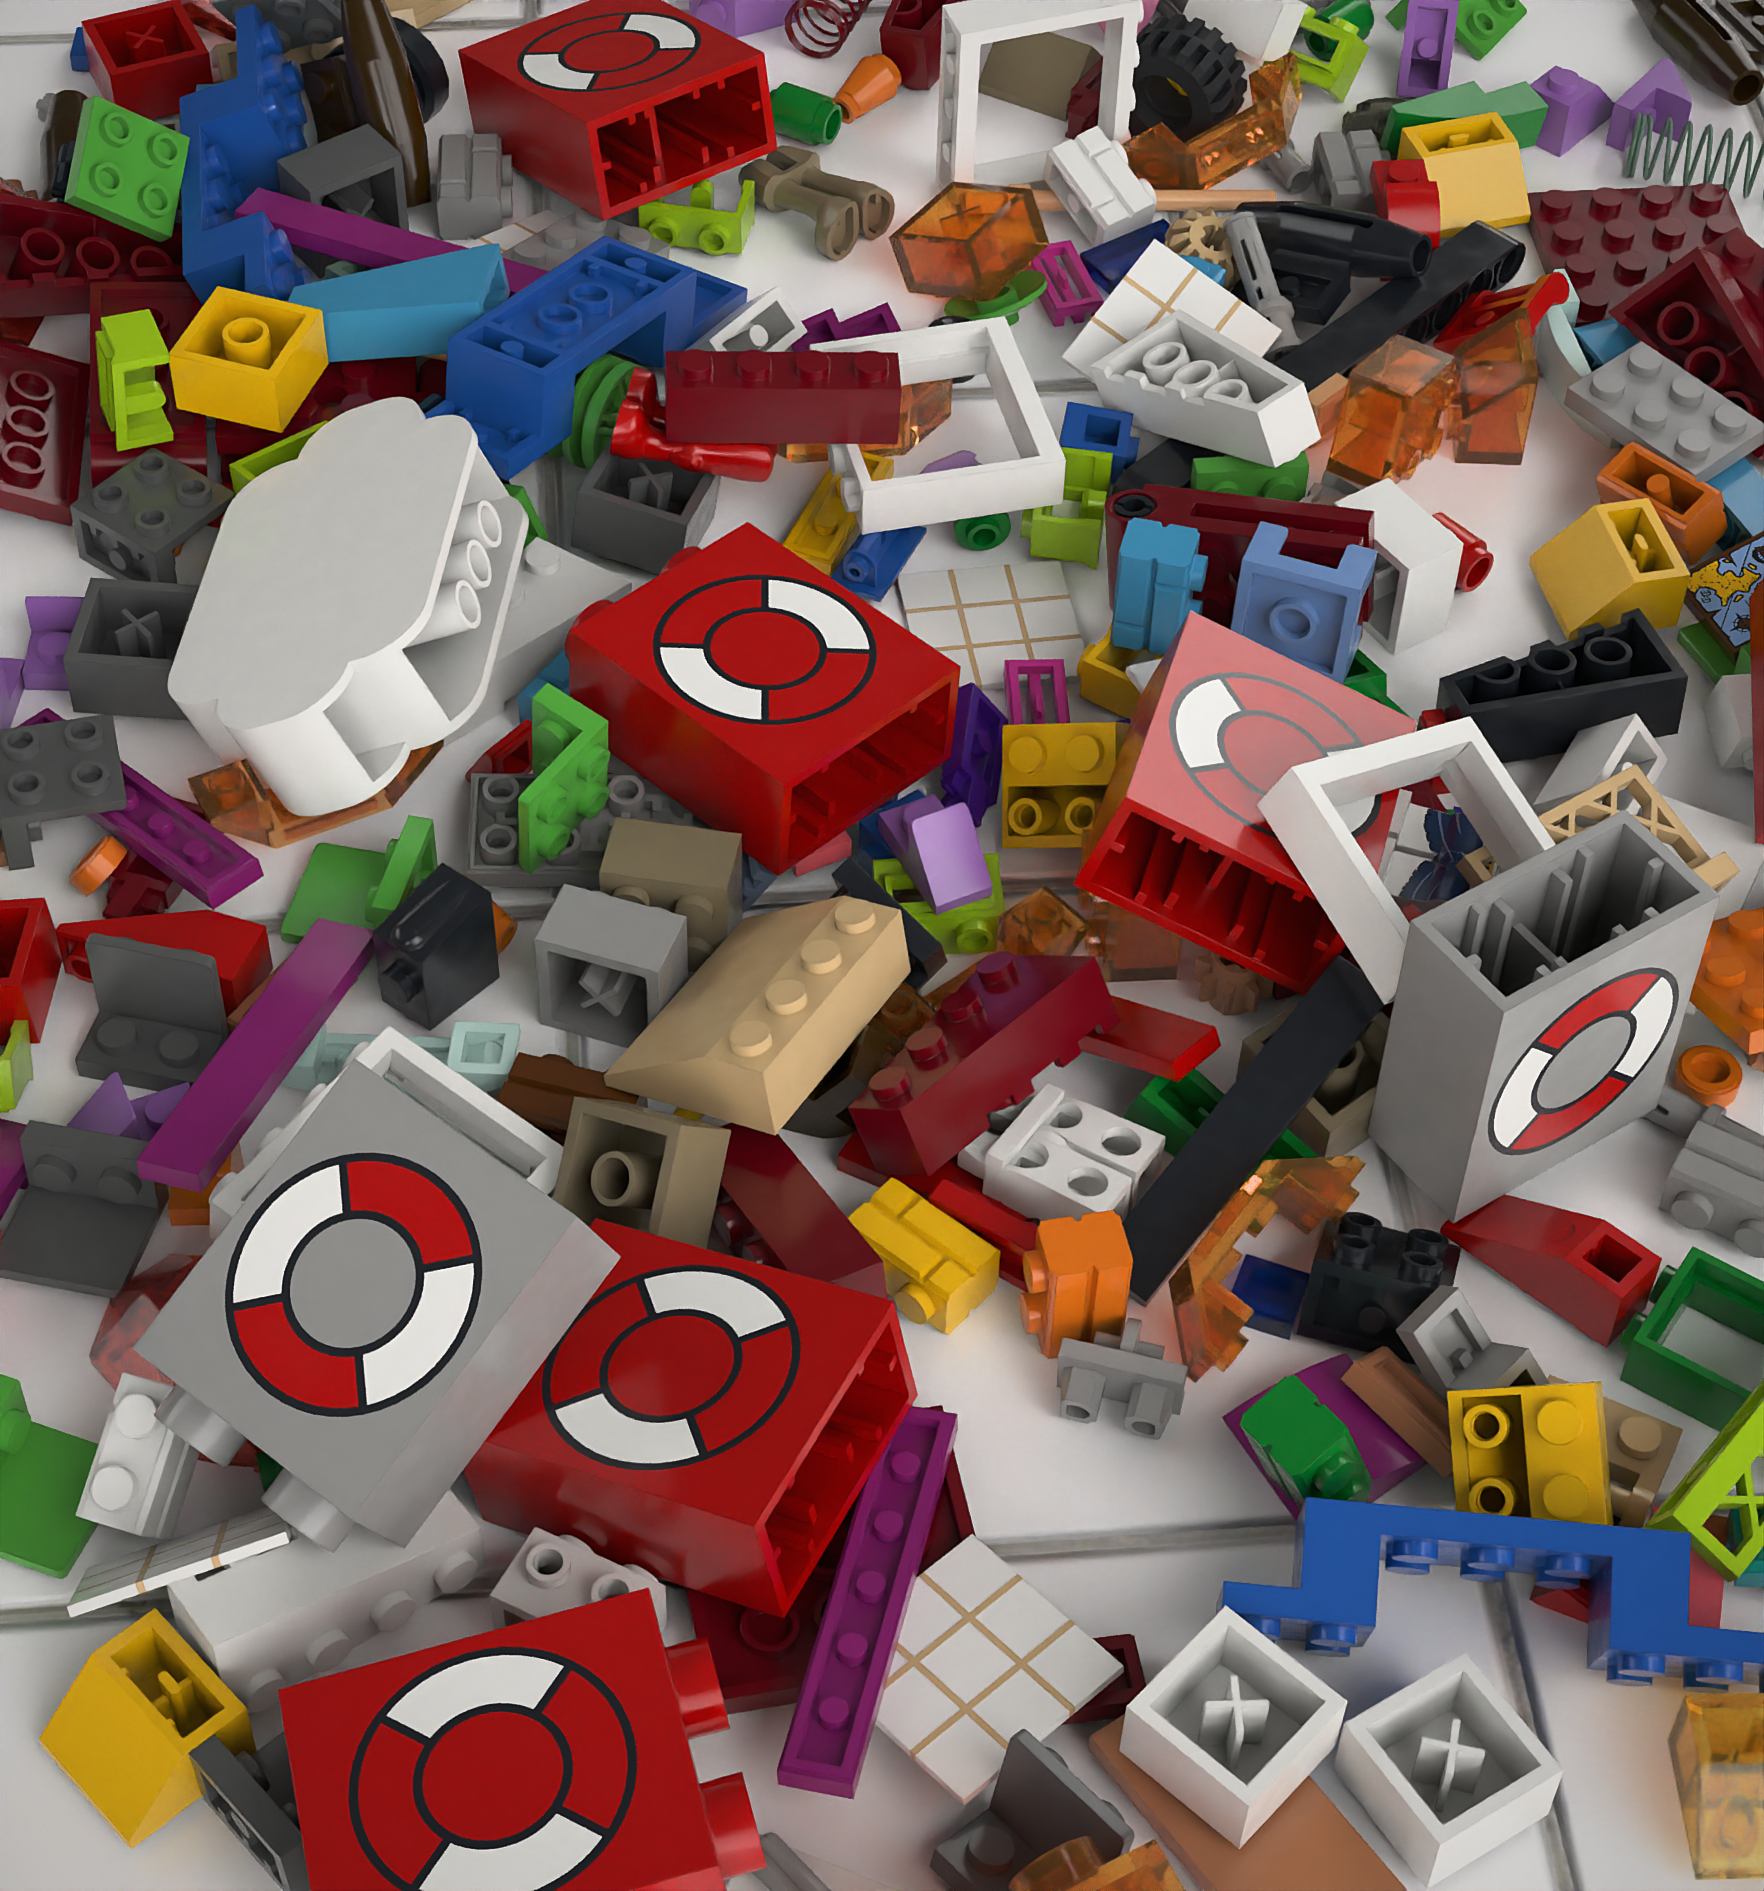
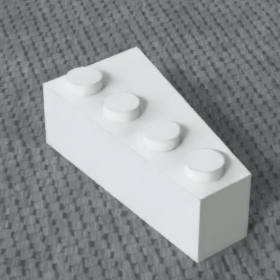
[1090,309,1321,468]
[436,537,632,747]
[166,1488,486,1713]

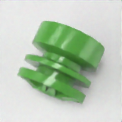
[545,353,648,471]

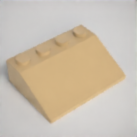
[604,896,911,1135]

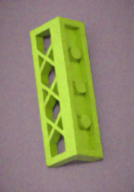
[1643,1378,1764,1583]

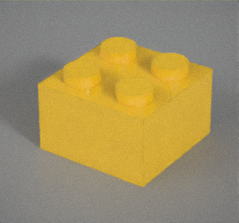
[169,286,329,433]

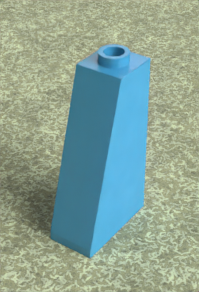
[288,243,510,362]

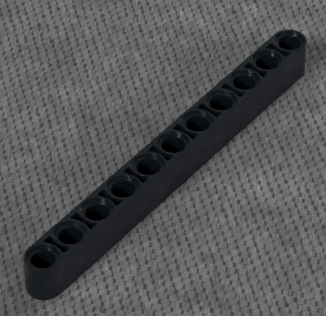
[1111,220,1526,496]

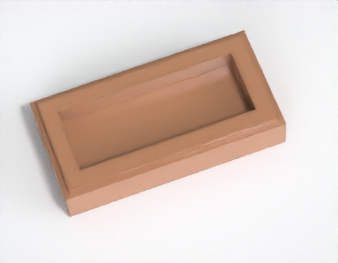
[1341,1345,1453,1479]

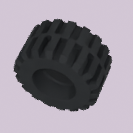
[1128,14,1247,159]

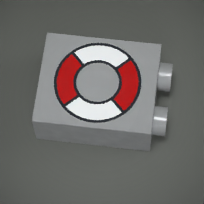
[1367,809,1720,1223]
[132,1058,621,1553]

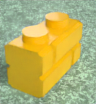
[848,1177,1001,1335]

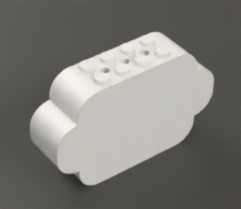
[167,397,529,816]

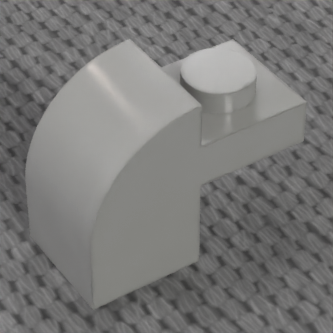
[1396,1285,1550,1404]

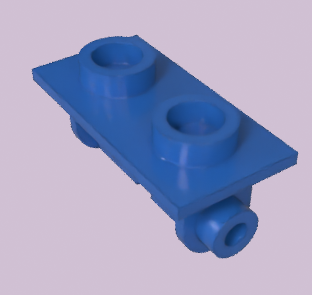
[830,526,927,602]

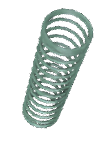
[1624,111,1764,200]

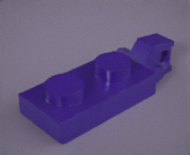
[940,682,1009,828]

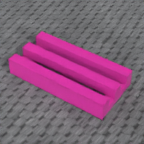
[1020,240,1104,327]
[1003,659,1070,725]

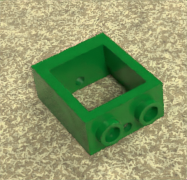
[1619,1246,1764,1432]

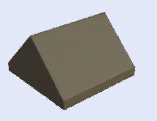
[978,32,1103,122]

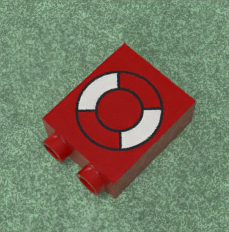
[458,0,777,221]
[564,522,961,876]
[1073,610,1417,996]
[463,1218,918,1619]
[278,1587,767,1891]

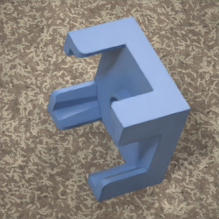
[1230,521,1378,685]

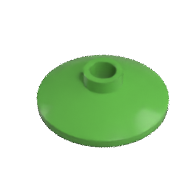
[944,270,1048,326]

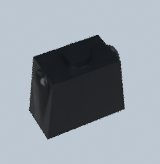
[372,863,500,1031]

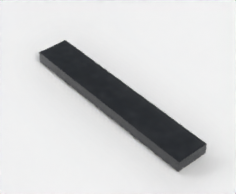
[1122,954,1387,1308]

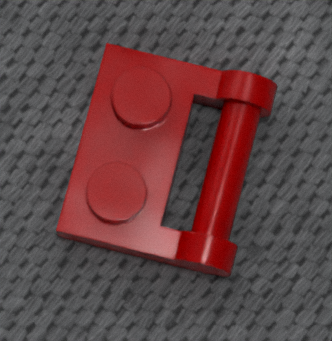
[1432,272,1570,361]

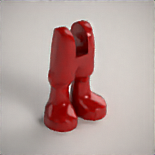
[610,367,780,483]

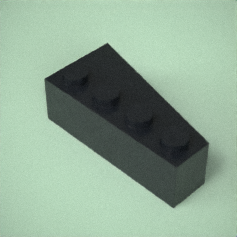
[1436,608,1689,763]

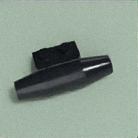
[1230,201,1433,326]

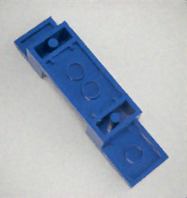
[179,4,313,305]
[424,236,748,481]
[1216,1497,1764,1698]

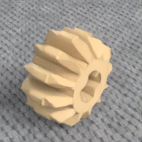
[1164,206,1241,292]

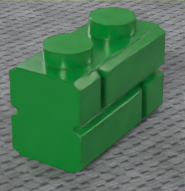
[1240,1375,1373,1510]

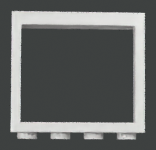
[935,0,1144,210]
[810,316,1066,535]
[1257,716,1556,1005]
[208,1026,564,1241]

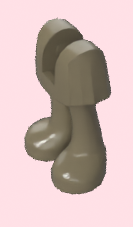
[738,145,895,261]

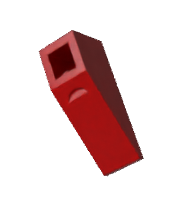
[55,909,273,1018]
[1439,1194,1662,1348]

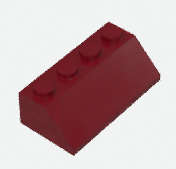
[664,349,902,444]

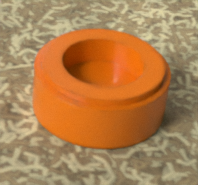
[68,835,128,897]
[1673,1045,1743,1107]

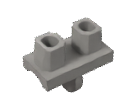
[1056,1317,1188,1440]

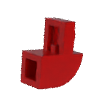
[1369,159,1441,282]

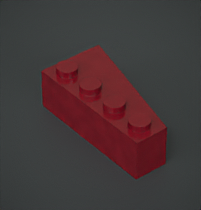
[879,0,968,90]
[0,193,187,319]
[1608,246,1764,461]
[848,951,1121,1177]
[713,1123,888,1299]

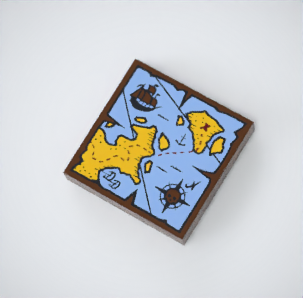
[1683,531,1764,666]

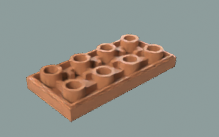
[1088,1714,1407,1891]

